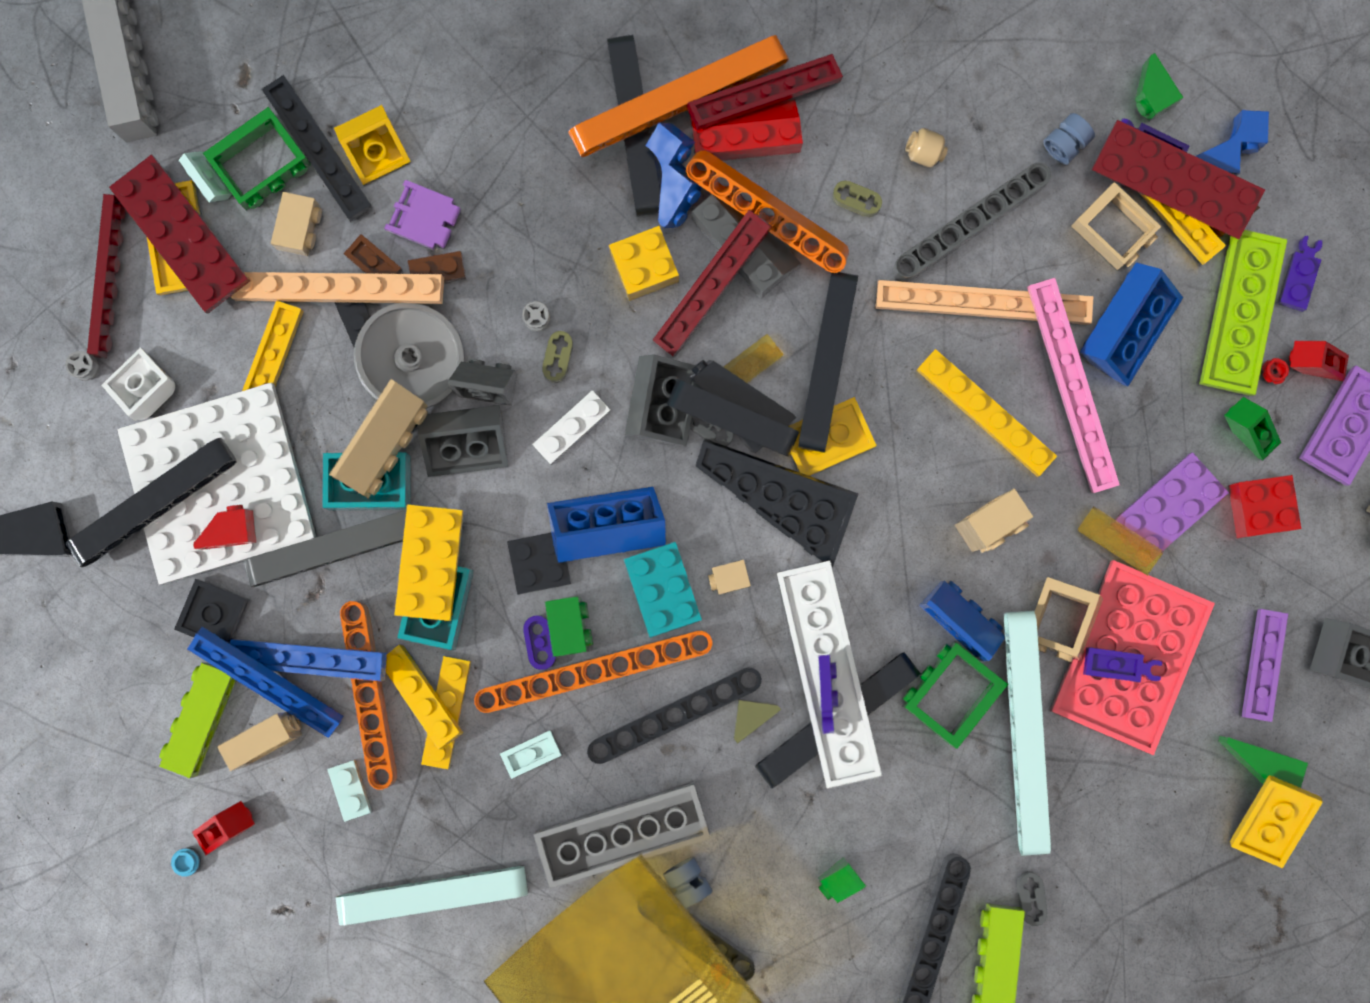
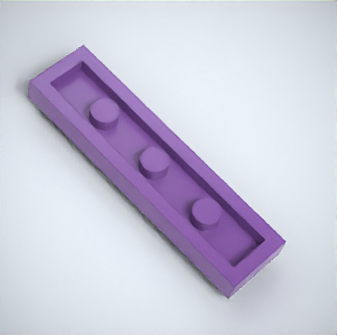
[1242,609,1288,722]

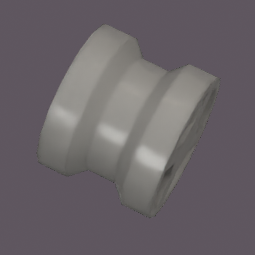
[522,301,551,332]
[65,351,100,381]

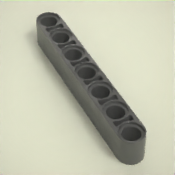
[892,162,1051,282]
[243,509,407,587]

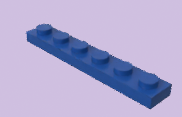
[187,627,344,738]
[230,639,387,681]

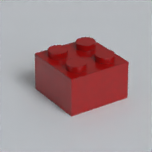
[1228,475,1302,539]

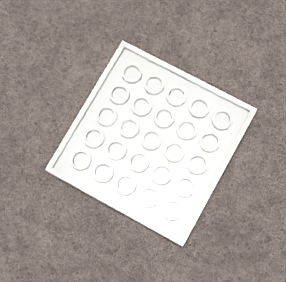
[117,383,316,585]

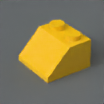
[334,105,411,185]

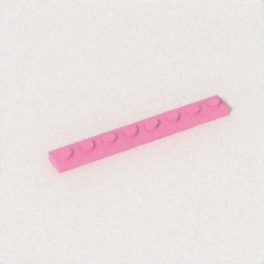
[1027,278,1120,493]

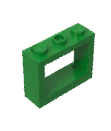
[203,107,311,211]
[902,643,1008,749]

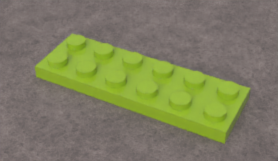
[1200,230,1287,396]

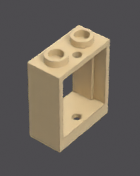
[1071,182,1161,270]
[1034,577,1103,662]
[217,712,302,771]

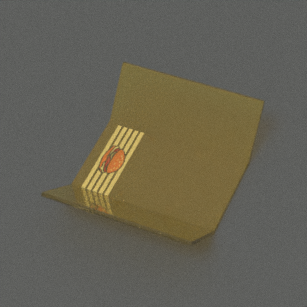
[483,854,763,1003]

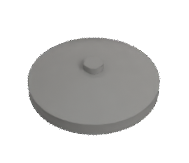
[354,303,464,409]

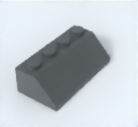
[692,194,801,299]

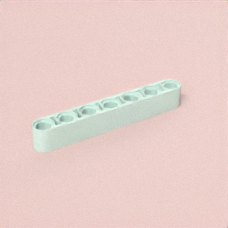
[336,866,528,925]

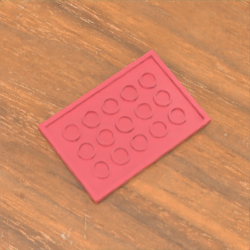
[1050,560,1215,755]

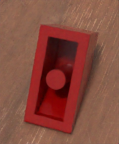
[1289,341,1349,381]
[193,505,256,550]
[192,801,255,855]

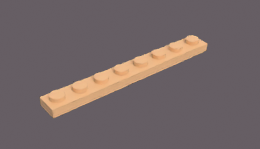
[231,272,444,304]
[876,280,1093,325]

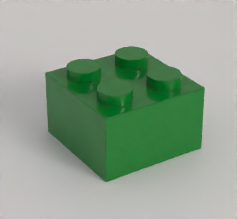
[545,596,593,657]

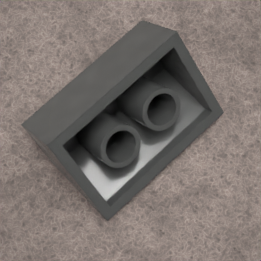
[625,354,695,446]
[418,405,508,477]

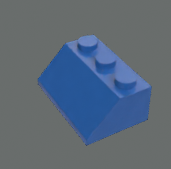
[919,580,1005,661]

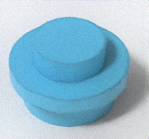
[171,848,200,877]

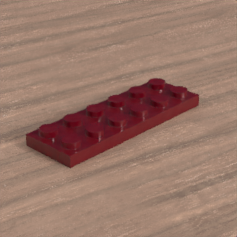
[1091,120,1265,239]
[109,154,250,314]

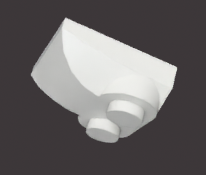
[102,347,175,421]

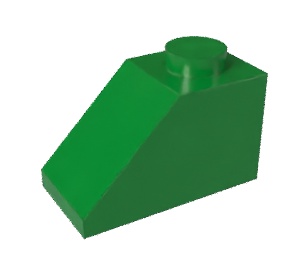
[1135,53,1184,122]
[1224,397,1282,461]
[818,857,866,903]

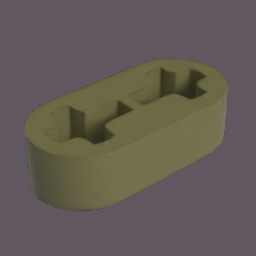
[832,180,882,217]
[542,331,573,383]

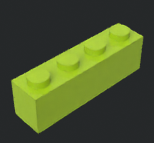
[159,662,236,778]
[972,903,1025,1003]

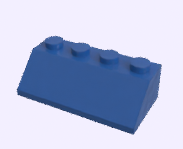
[1080,262,1184,387]
[547,487,666,563]

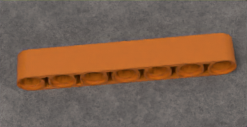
[686,151,849,273]
[340,601,397,790]

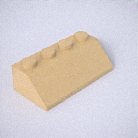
[329,379,428,498]

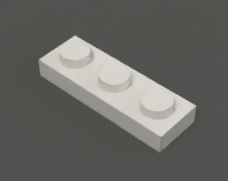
[532,390,611,465]

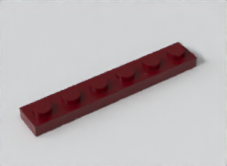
[687,54,843,131]
[87,194,125,359]
[653,210,772,357]

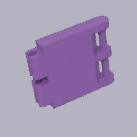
[384,180,461,250]

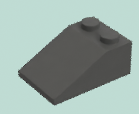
[448,359,517,406]
[1310,618,1370,689]

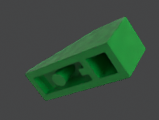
[1218,736,1308,788]

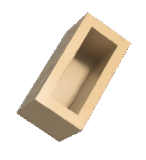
[271,192,322,256]

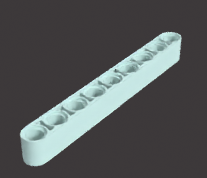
[1004,610,1051,856]

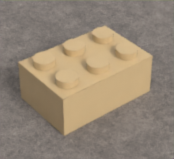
[954,488,1033,553]

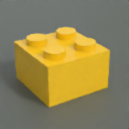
[609,226,679,301]

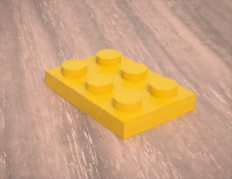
[788,397,877,476]
[1230,775,1323,868]

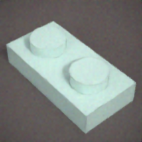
[179,151,232,203]
[500,730,562,779]
[327,760,372,822]

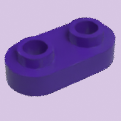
[523,616,556,670]

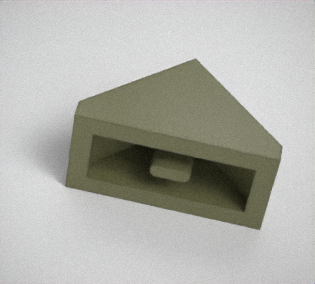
[733,699,781,744]

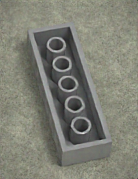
[82,0,159,143]
[534,782,711,888]

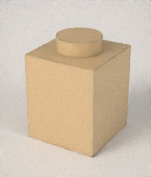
[708,560,751,595]

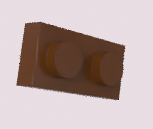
[343,234,403,274]
[408,251,466,283]

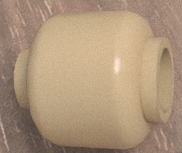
[906,128,948,167]

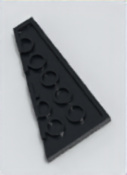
[695,439,859,568]

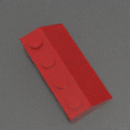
[690,100,803,164]

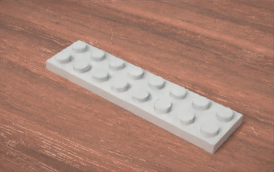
[777,561,882,789]

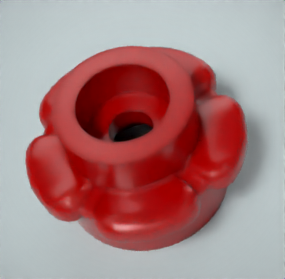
[1262,358,1289,384]

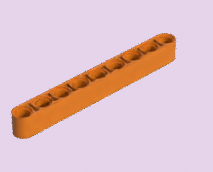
[568,35,789,157]
[474,631,712,713]

